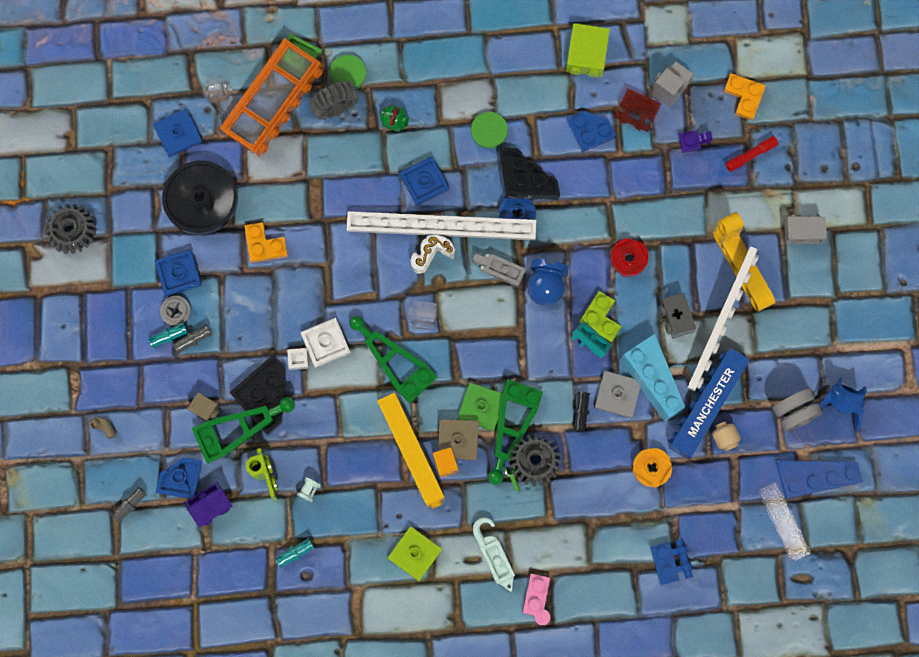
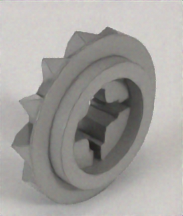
[160,296,191,326]

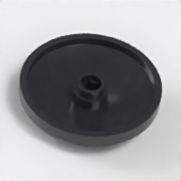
[162,161,238,235]

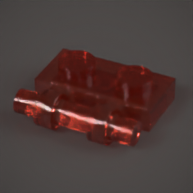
[614,88,661,133]

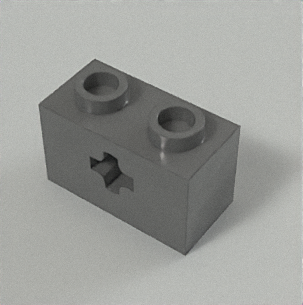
[659,293,696,339]

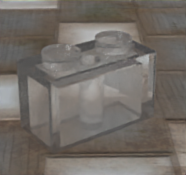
[408,300,438,331]

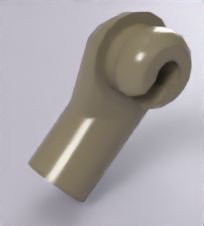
[89,417,116,439]

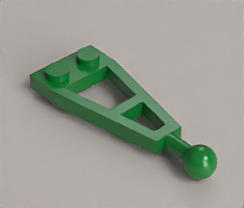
[349,316,437,404]
[488,379,543,485]
[192,397,295,464]

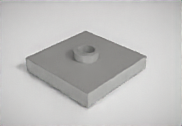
[594,371,640,419]

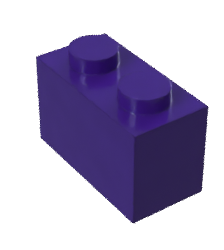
[184,481,233,527]

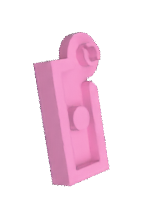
[523,574,550,625]

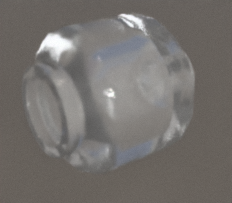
[203,77,232,103]

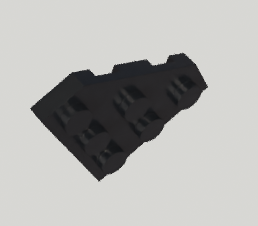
[497,147,560,200]
[229,355,286,436]

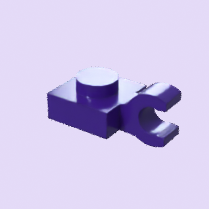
[678,130,713,153]

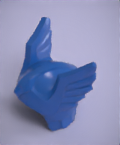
[819,377,867,432]

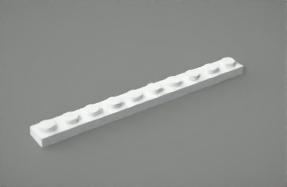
[346,212,537,240]

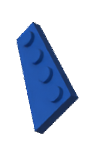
[776,461,863,500]

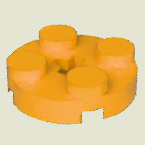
[632,448,672,488]

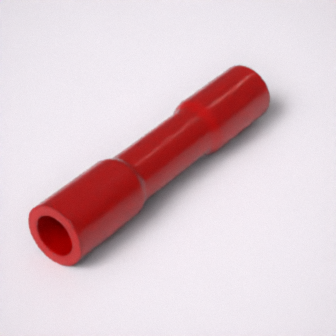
[725,136,779,173]

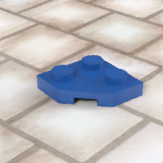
[566,111,616,152]
[156,457,203,499]

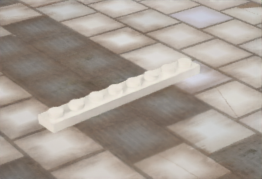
[688,246,759,392]

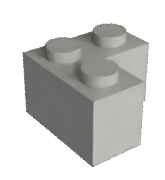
[652,62,694,108]

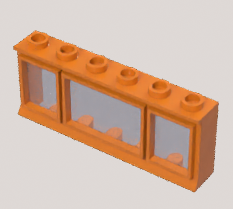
[220,38,323,157]

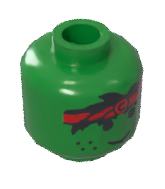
[380,105,409,132]

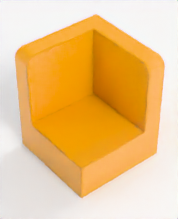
[433,448,458,478]

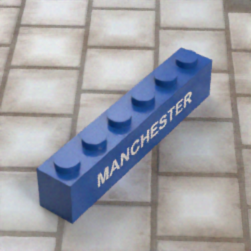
[668,348,750,460]

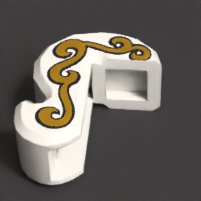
[410,234,455,274]

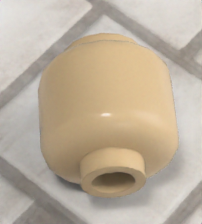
[712,421,741,451]

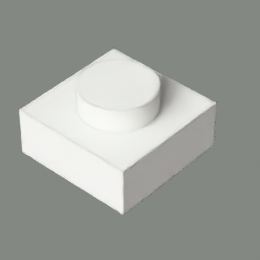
[287,348,308,370]

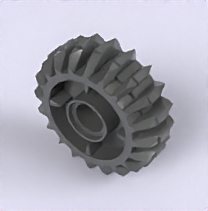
[309,81,359,120]
[44,204,96,255]
[509,434,562,487]

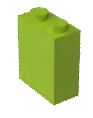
[566,23,610,78]

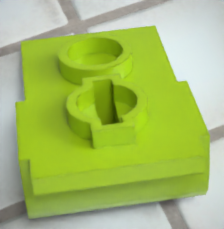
[245,448,278,502]

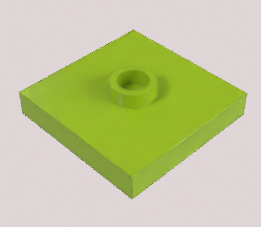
[387,526,442,582]

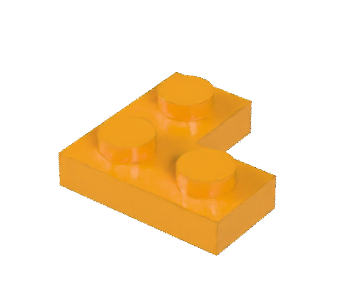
[724,73,766,121]
[244,222,288,263]

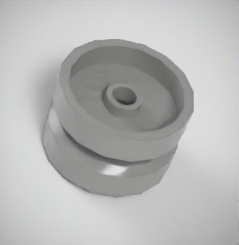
[772,388,824,432]

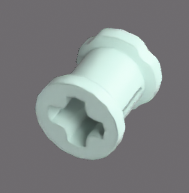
[296,477,321,503]

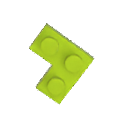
[579,291,622,343]

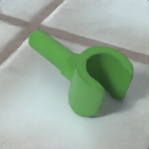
[504,463,520,491]

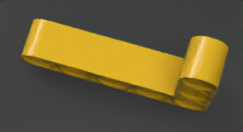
[713,212,775,312]

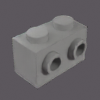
[784,214,827,244]

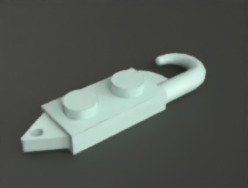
[473,517,515,592]

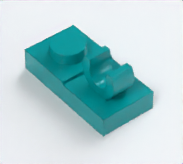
[572,321,612,359]

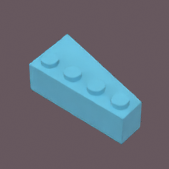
[620,334,685,422]

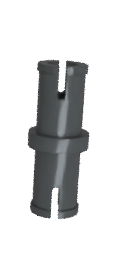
[173,324,212,354]
[110,486,147,523]

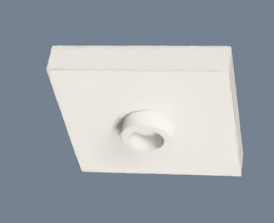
[300,318,350,368]

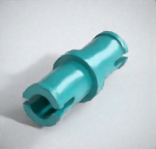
[148,322,188,349]
[274,538,315,569]

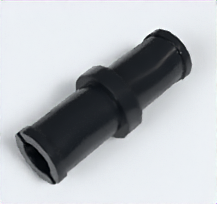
[574,392,590,432]

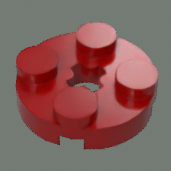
[610,238,649,277]

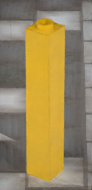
[377,393,445,509]

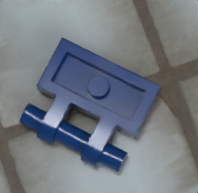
[650,539,693,586]

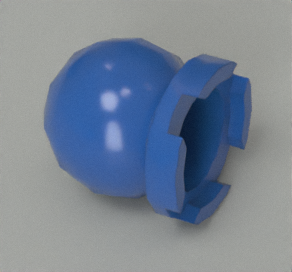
[527,259,568,306]

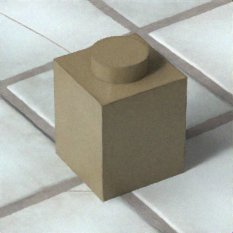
[187,393,220,421]

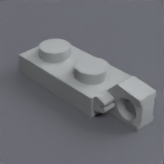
[472,253,526,287]

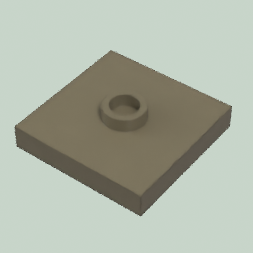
[438,420,479,460]

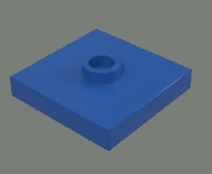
[153,109,202,158]
[399,156,450,207]
[154,249,202,297]

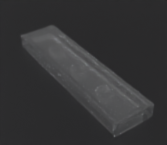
[758,482,811,562]

